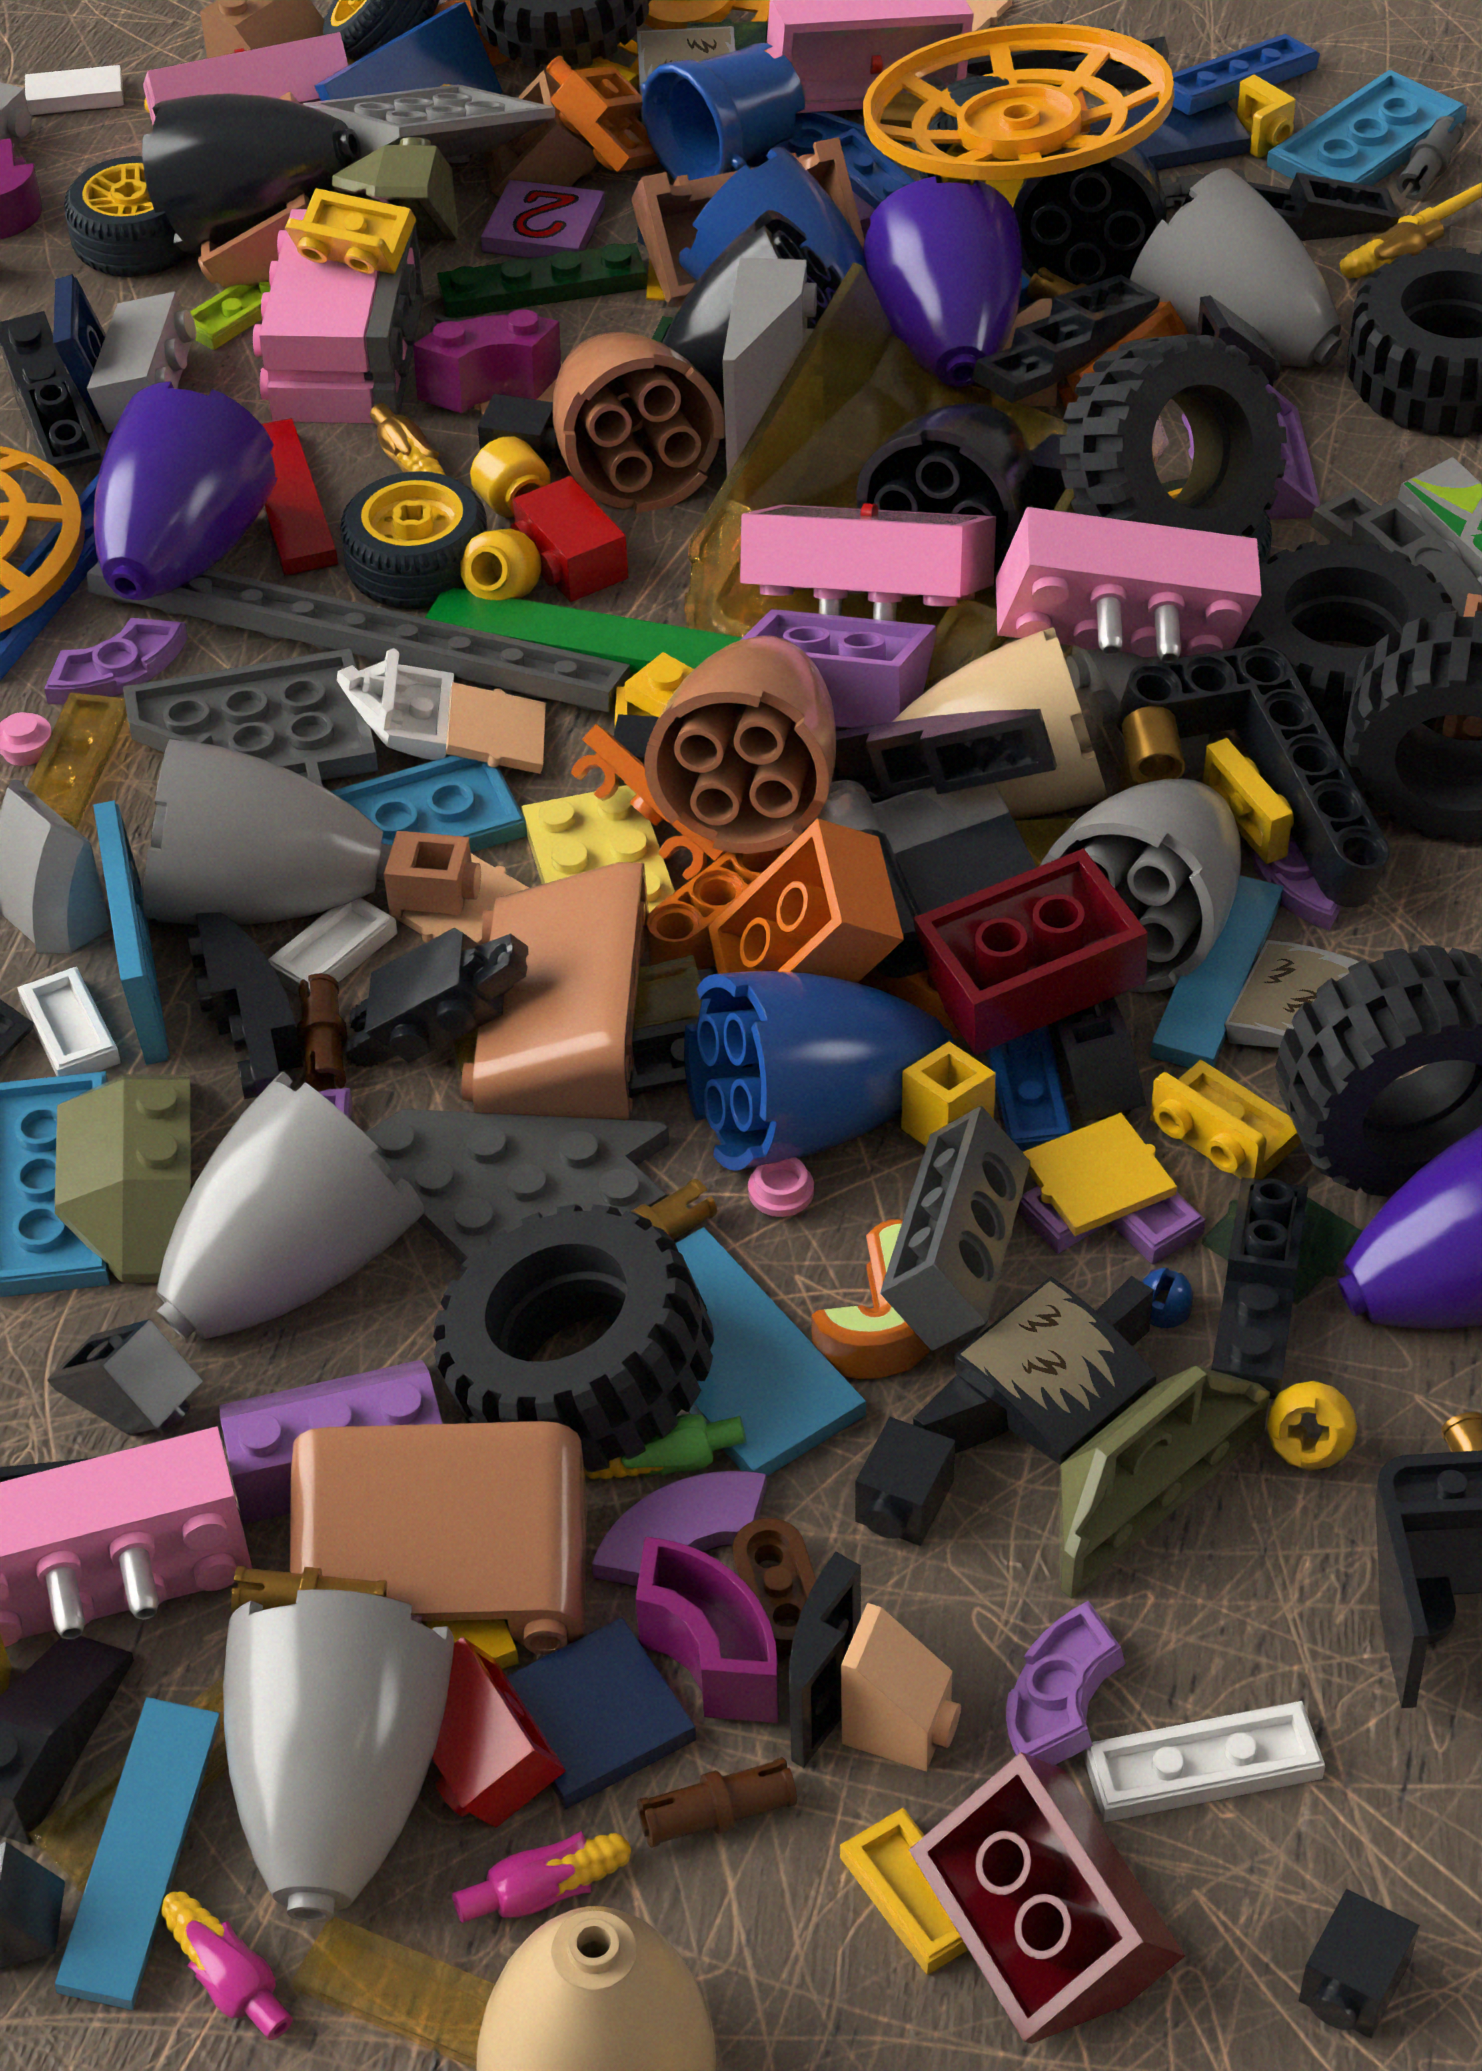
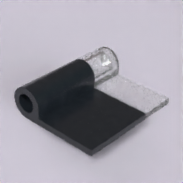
[813,780,1036,978]

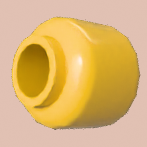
[470,436,551,518]
[460,528,542,600]

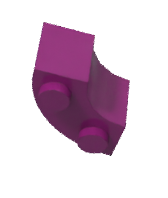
[413,309,561,413]
[635,1537,779,1723]

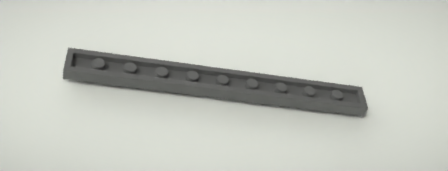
[87,562,630,712]

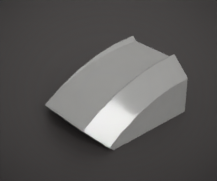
[0,779,111,953]

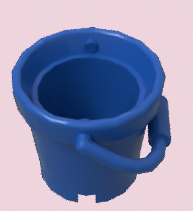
[640,43,805,181]

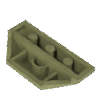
[332,137,458,240]
[55,1074,191,1283]
[1058,1365,1270,1599]

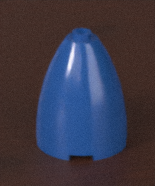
[679,147,885,351]
[684,971,954,1171]

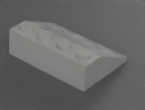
[303,84,555,163]
[723,257,819,539]

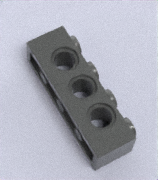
[880,1105,1030,1351]

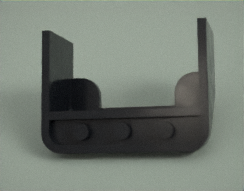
[1375,1450,1482,1708]

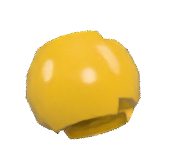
[1266,1380,1357,1471]

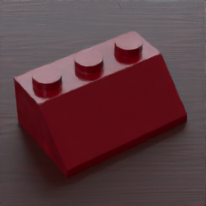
[913,848,1148,1055]
[909,1752,1185,2044]

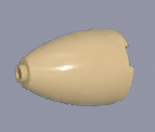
[870,627,1108,821]
[476,1906,717,2071]

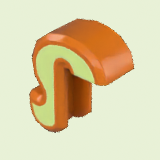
[811,1219,930,1379]

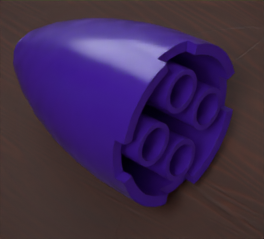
[863,177,1022,387]
[93,381,278,600]
[1337,1125,1482,1329]

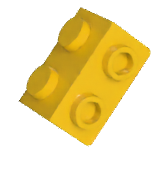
[285,188,416,275]
[1150,1059,1302,1180]

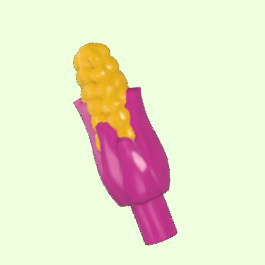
[452,1831,631,1923]
[161,1891,293,2041]

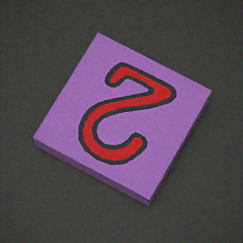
[481,180,605,258]

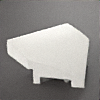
[337,648,454,761]

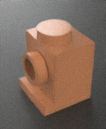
[384,831,481,918]

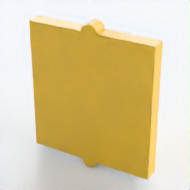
[1023,1112,1177,1236]

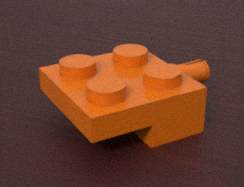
[546,55,659,172]

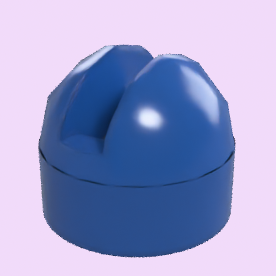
[1142,1267,1193,1328]

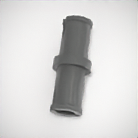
[1396,116,1464,200]

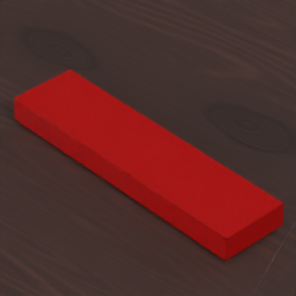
[261,418,338,575]

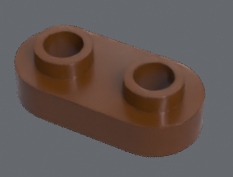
[732,1518,816,1655]

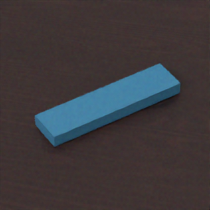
[1150,875,1284,1068]
[55,1697,220,2010]

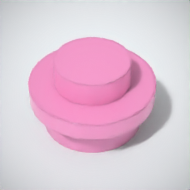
[0,712,52,766]
[748,1157,814,1217]

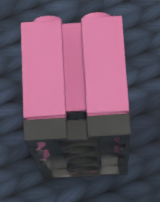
[253,209,424,424]

